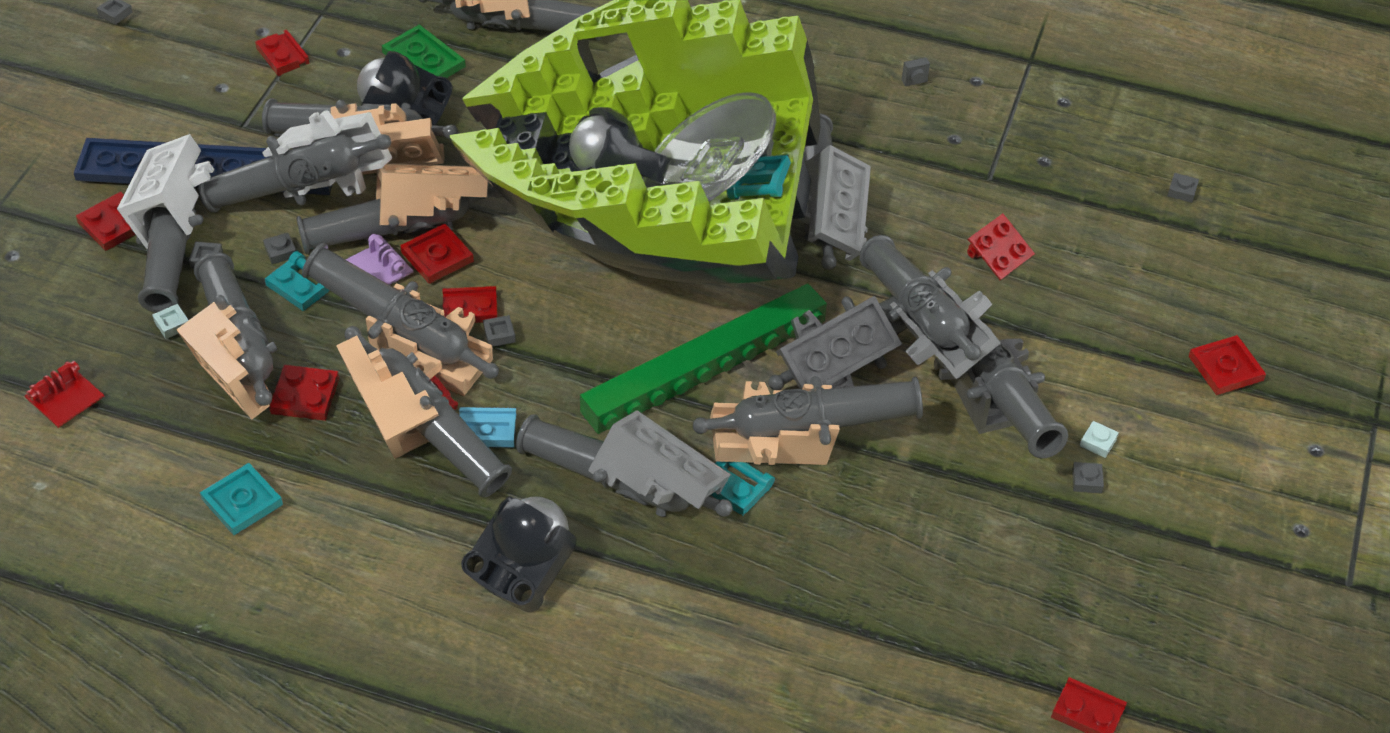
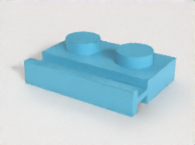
[459,407,517,447]

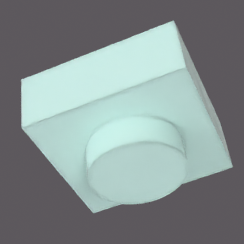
[152,304,189,339]
[1080,421,1119,458]

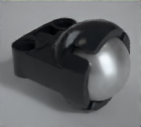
[357,51,453,126]
[568,107,672,184]
[461,496,577,612]

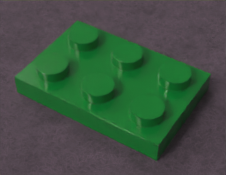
[382,24,466,78]

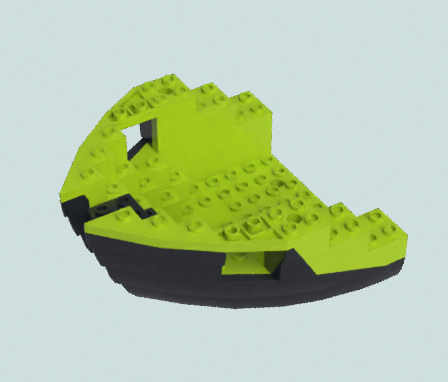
[450,0,821,284]

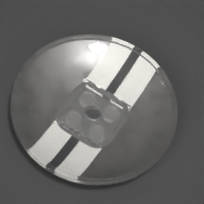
[641,93,776,201]

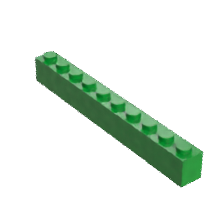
[580,283,827,434]

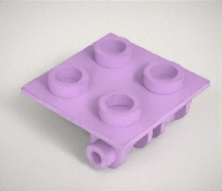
[346,234,413,285]

